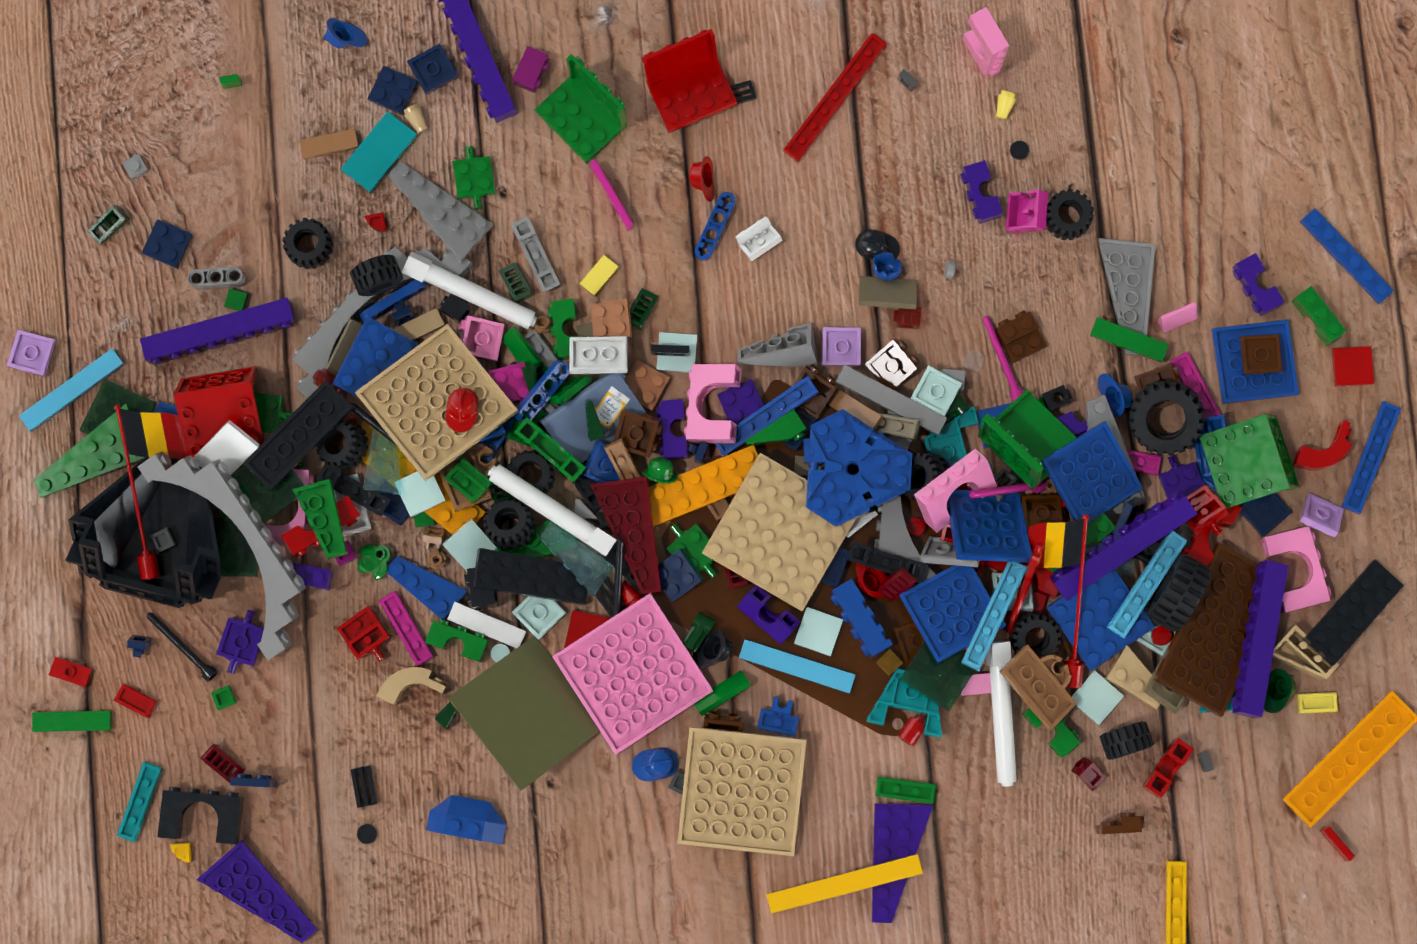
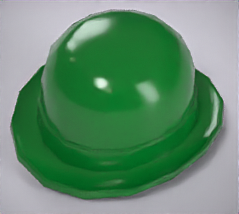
[642,457,678,484]

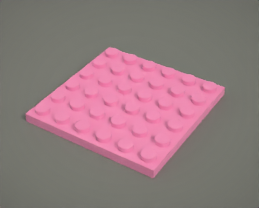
[552,593,713,755]

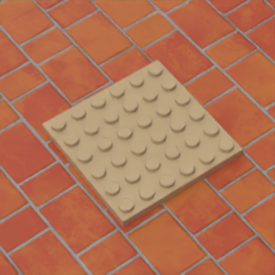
[355,324,518,482]
[702,453,857,611]
[677,726,807,856]

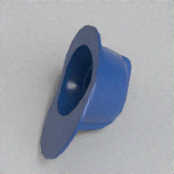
[323,18,367,49]
[1097,373,1133,417]
[632,747,678,781]

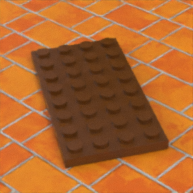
[1153,543,1258,717]

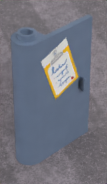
[539,373,647,463]

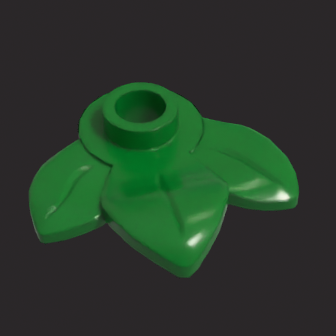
[357,544,391,581]

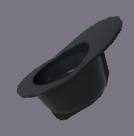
[855,229,900,260]
[692,630,734,669]

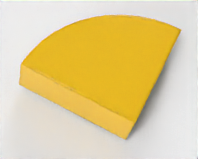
[170,842,192,862]

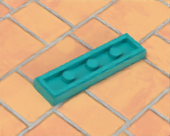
[117,762,163,842]

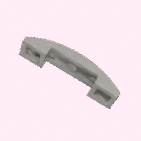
[511,216,561,293]

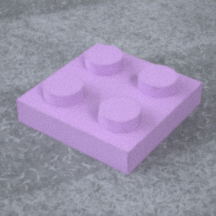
[822,327,861,367]
[7,330,56,377]
[1300,493,1344,538]

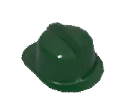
[1264,669,1296,713]

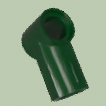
[944,392,970,424]
[682,611,716,653]

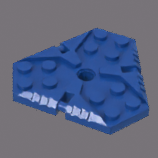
[806,409,912,527]

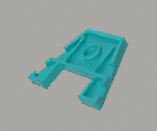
[923,407,994,477]
[867,669,942,738]

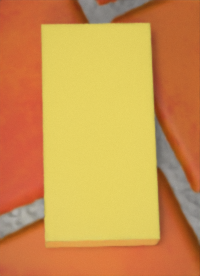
[580,255,619,297]
[1296,692,1338,714]

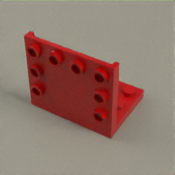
[641,29,738,133]
[173,366,265,457]

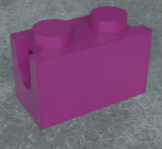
[512,46,551,93]

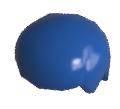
[873,252,902,281]

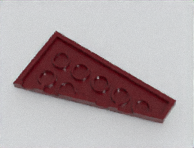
[590,477,662,594]

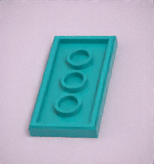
[340,111,417,193]

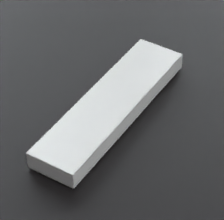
[447,602,526,648]

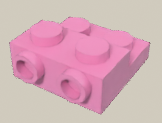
[459,316,504,362]

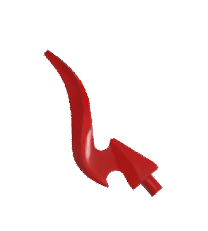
[1006,542,1044,633]

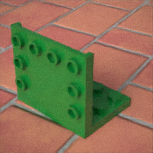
[534,54,627,164]
[978,389,1077,490]
[1200,414,1300,508]

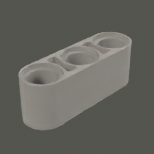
[188,267,246,290]

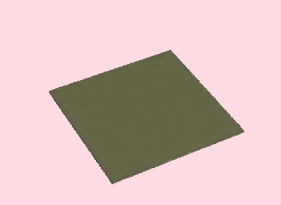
[448,636,600,791]

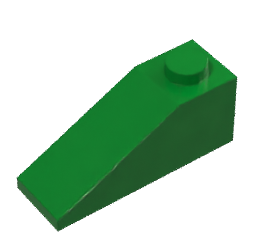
[745,409,806,446]

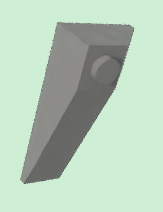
[737,323,817,367]

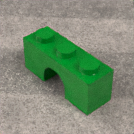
[1291,286,1346,346]
[548,298,579,361]
[425,619,489,663]
[1022,708,1080,758]

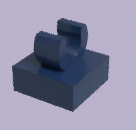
[392,302,415,326]
[687,442,708,464]
[127,635,152,658]

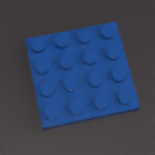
[332,316,419,399]
[1211,320,1299,404]
[1040,421,1143,523]
[947,490,1032,562]
[899,565,1006,664]
[1046,569,1154,671]

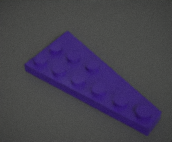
[872,804,933,923]
[196,840,318,943]

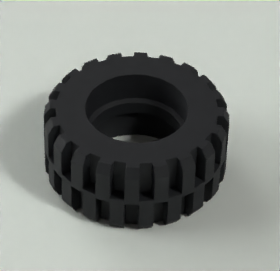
[1129,379,1204,456]
[1146,554,1211,632]

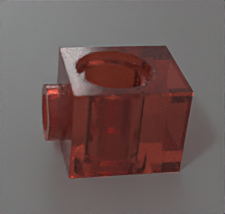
[893,307,922,330]

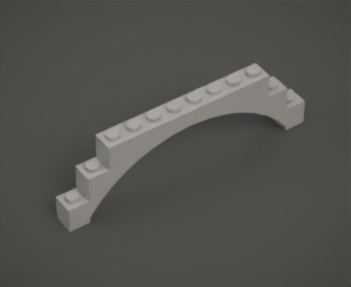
[292,246,473,398]
[874,369,965,585]
[138,451,306,660]

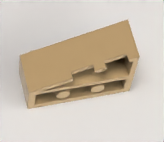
[1273,625,1339,680]
[1104,645,1160,710]

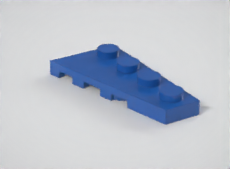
[387,556,468,620]

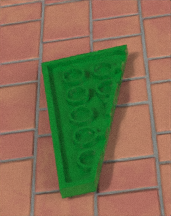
[34,403,145,498]

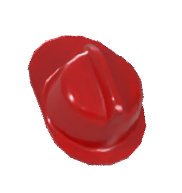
[689,156,714,202]
[446,388,478,432]
[856,563,887,598]

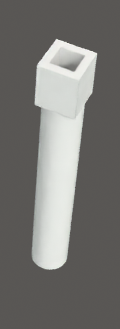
[401,251,537,329]
[488,464,616,557]
[986,640,1017,787]

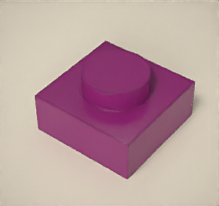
[335,540,357,567]

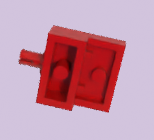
[1185,485,1228,536]
[336,606,391,662]

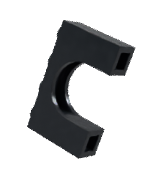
[157,787,244,845]

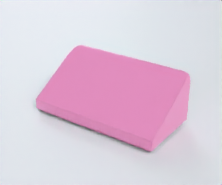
[1158,302,1198,333]
[959,673,991,696]

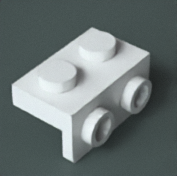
[736,216,783,261]

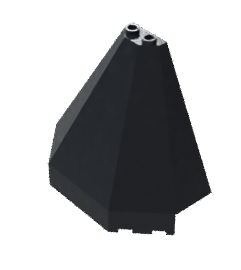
[65,457,221,608]

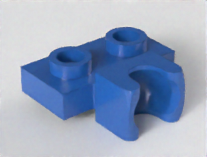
[757,697,799,737]

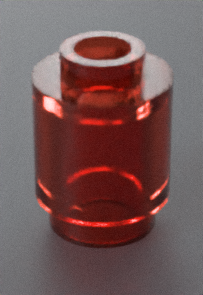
[312,368,339,392]

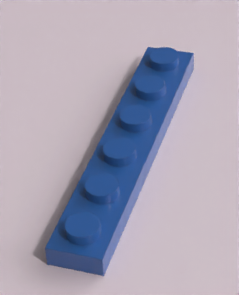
[1300,208,1394,304]
[715,376,819,457]
[1341,401,1401,515]

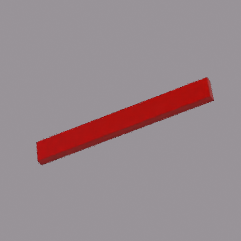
[783,33,887,162]

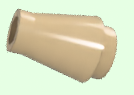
[404,104,428,134]

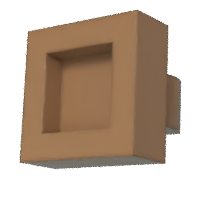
[422,527,445,550]

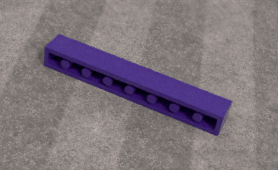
[438,0,517,123]
[140,298,296,365]
[1050,490,1197,601]
[1232,560,1288,719]

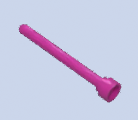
[983,316,1025,402]
[969,479,1046,498]

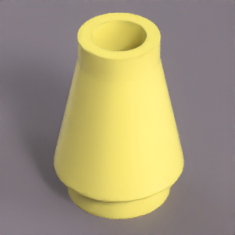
[996,90,1016,120]

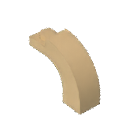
[376,667,448,705]

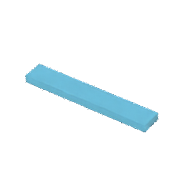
[19,349,124,432]
[1107,531,1187,638]
[961,562,1027,671]
[739,640,855,693]

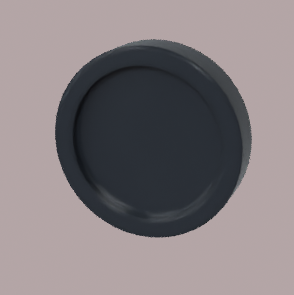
[1010,141,1029,160]
[357,824,377,844]

